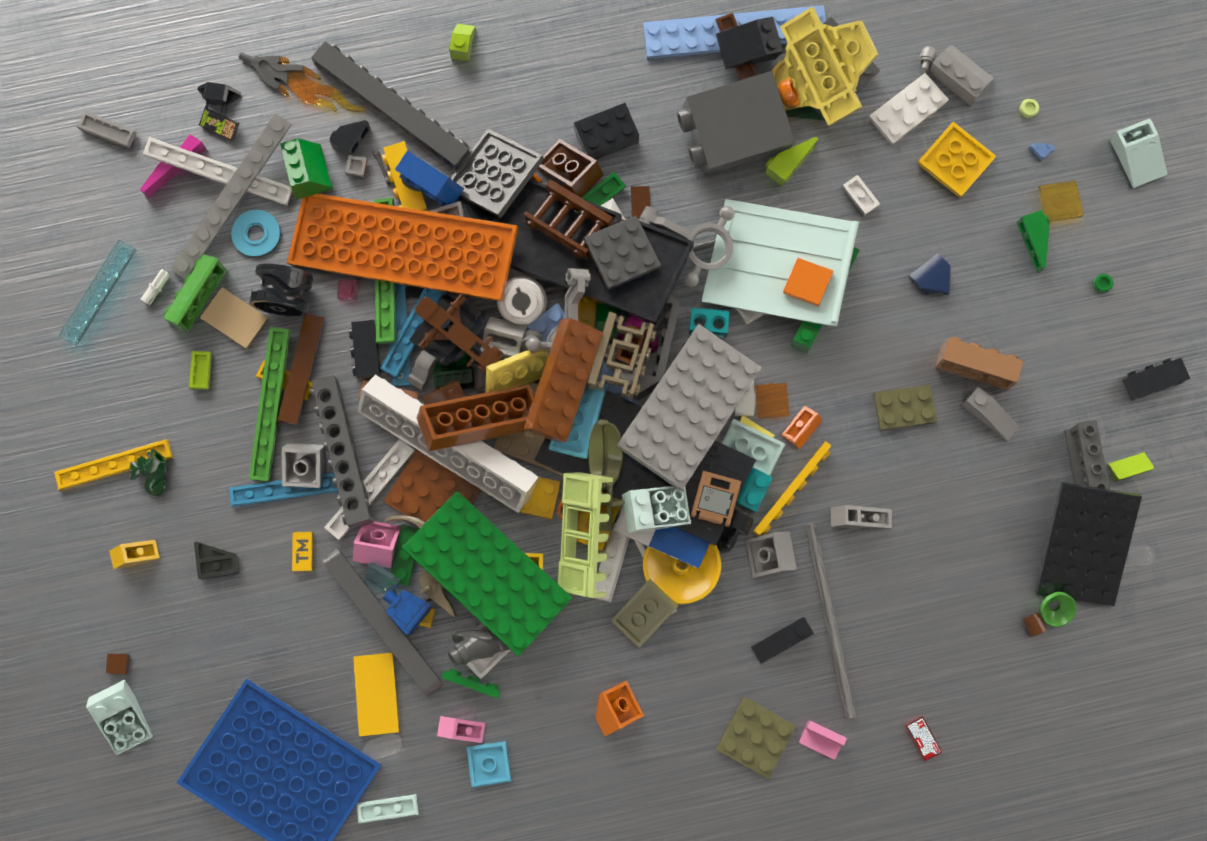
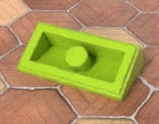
[1108,452,1154,482]

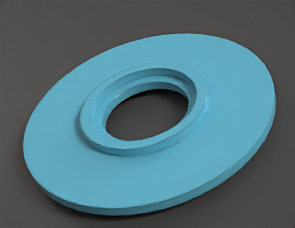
[231,210,280,257]

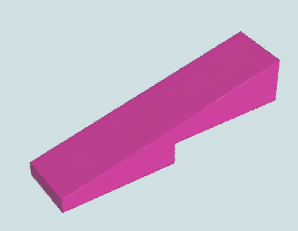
[140,134,206,198]

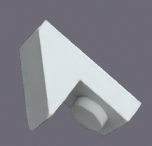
[735,380,755,416]

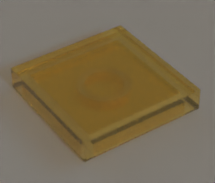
[1038,180,1084,222]

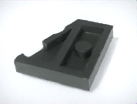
[194,542,239,580]

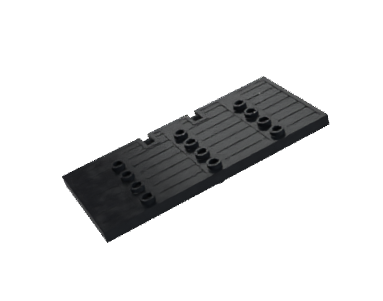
[493,179,694,326]
[534,390,756,546]

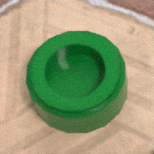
[1093,274,1113,293]

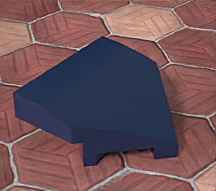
[909,253,951,295]

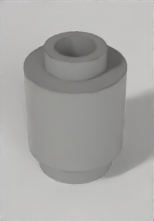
[473,366,486,394]

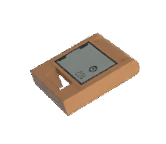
[691,471,741,527]

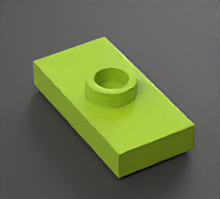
[189,351,212,390]

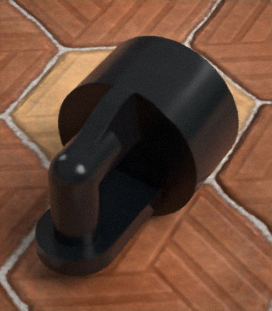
[717,508,754,552]

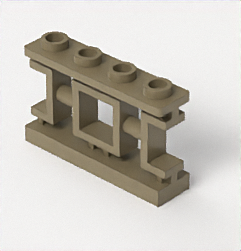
[588,312,657,400]

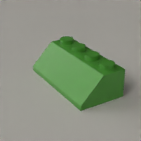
[163,254,227,334]

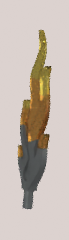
[239,52,365,112]

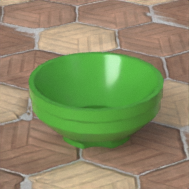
[1040,592,1077,627]

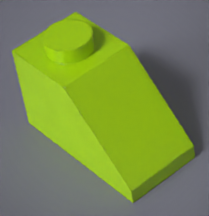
[449,23,475,61]

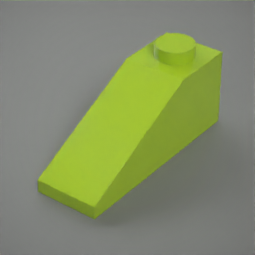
[765,137,818,186]

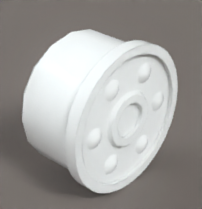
[497,276,547,326]

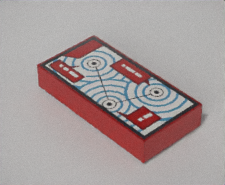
[905,716,942,761]

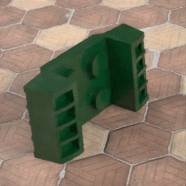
[433,353,474,389]

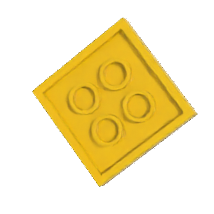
[917,122,996,198]

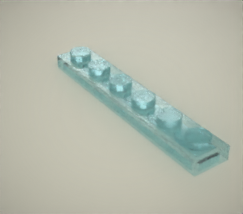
[58,239,137,346]

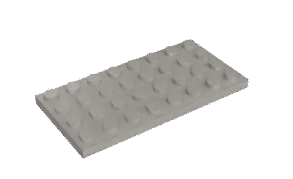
[616,324,762,491]

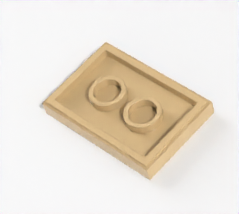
[200,287,269,349]

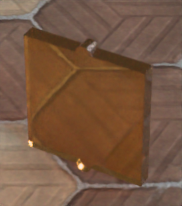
[755,382,790,419]

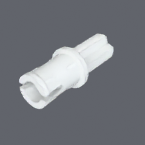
[140,269,170,306]

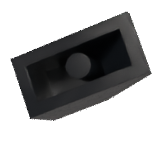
[330,120,371,157]

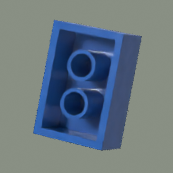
[395,151,464,206]

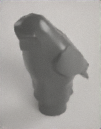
[448,630,510,667]

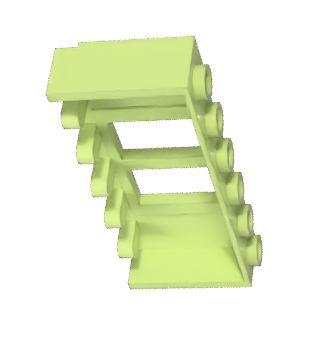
[558,472,613,598]

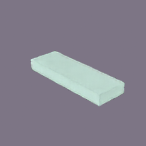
[356,794,419,824]

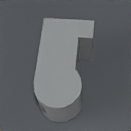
[407,350,437,390]

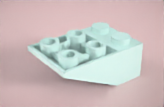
[1110,118,1168,188]
[622,486,691,534]
[86,680,153,756]

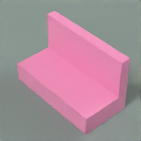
[798,721,847,760]

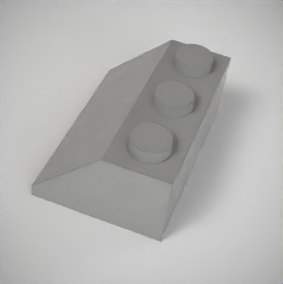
[928,45,994,106]

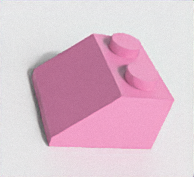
[353,521,401,568]

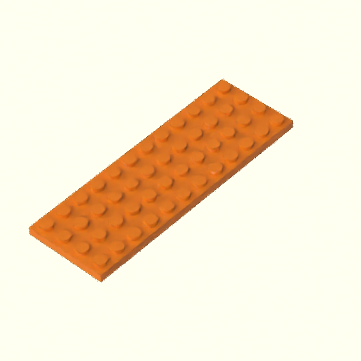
[287,194,519,301]

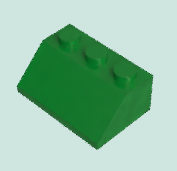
[280,138,332,200]

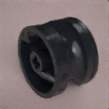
[249,263,313,317]

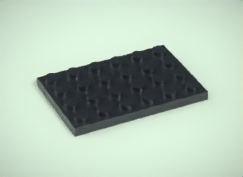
[1035,482,1142,606]

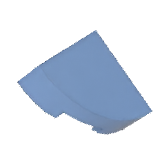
[1028,143,1056,161]

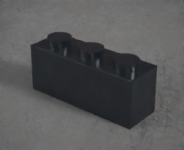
[349,319,382,382]
[1122,357,1191,401]

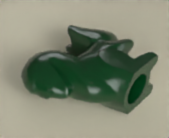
[130,449,167,496]

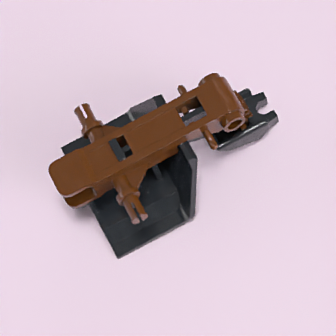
[409,292,504,374]

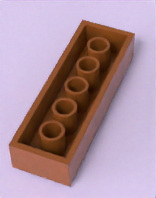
[523,318,603,443]
[416,384,534,451]

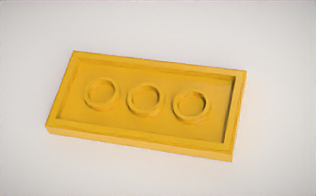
[353,653,400,736]

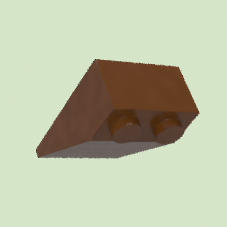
[538,139,604,198]

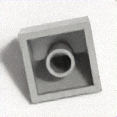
[282,443,326,488]
[745,531,797,578]

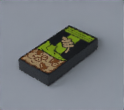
[199,108,240,141]

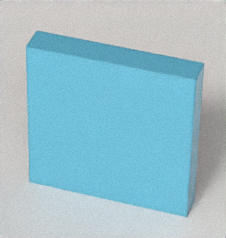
[466,741,512,787]

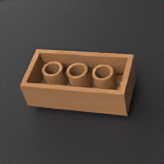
[935,337,1024,390]

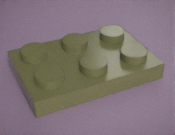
[873,384,938,431]
[611,579,678,648]

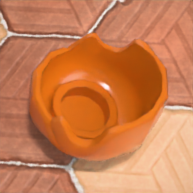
[778,77,800,108]

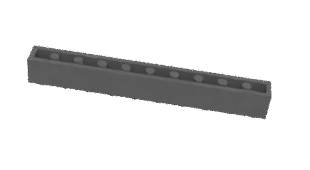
[311,41,470,171]

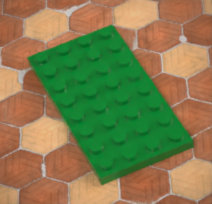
[402,491,572,657]

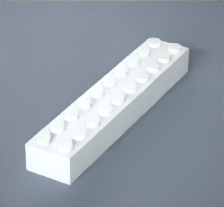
[357,375,538,513]

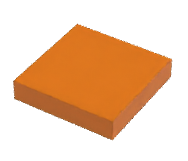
[783,258,833,307]

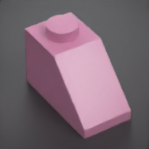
[437,716,486,743]

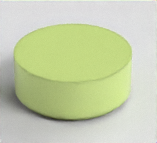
[1019,99,1039,118]

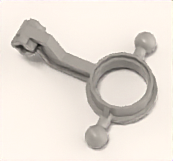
[639,206,735,287]
[526,268,611,356]

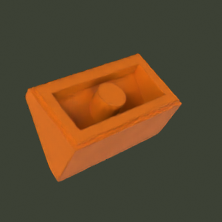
[781,406,822,449]

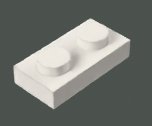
[842,175,880,216]

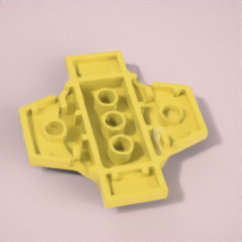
[771,7,879,126]

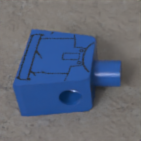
[383,590,433,637]

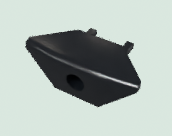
[198,82,242,113]

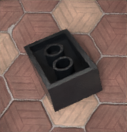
[716,17,783,69]

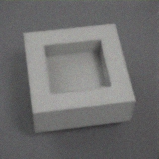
[345,155,368,178]

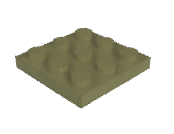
[716,697,796,779]

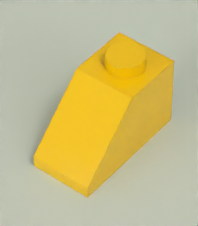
[109,540,160,569]

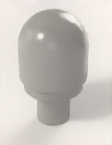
[920,46,936,71]

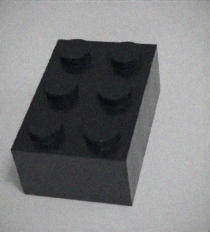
[574,103,640,160]

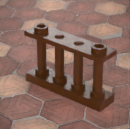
[524,179,614,260]

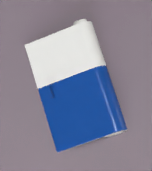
[613,506,709,569]

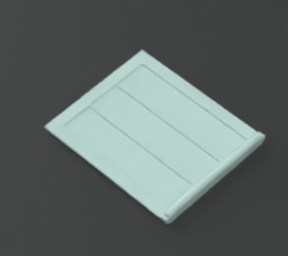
[702,199,859,327]

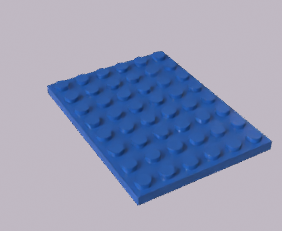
[177,678,381,841]

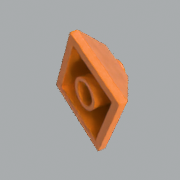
[596,680,644,736]

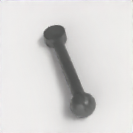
[373,150,391,185]

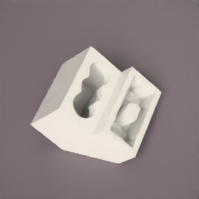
[479,317,527,359]

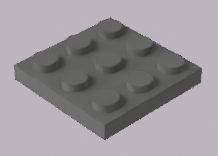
[584,216,661,290]

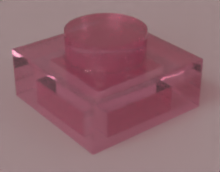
[337,279,359,300]

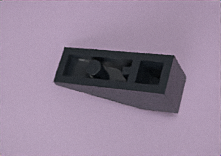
[751,617,814,664]

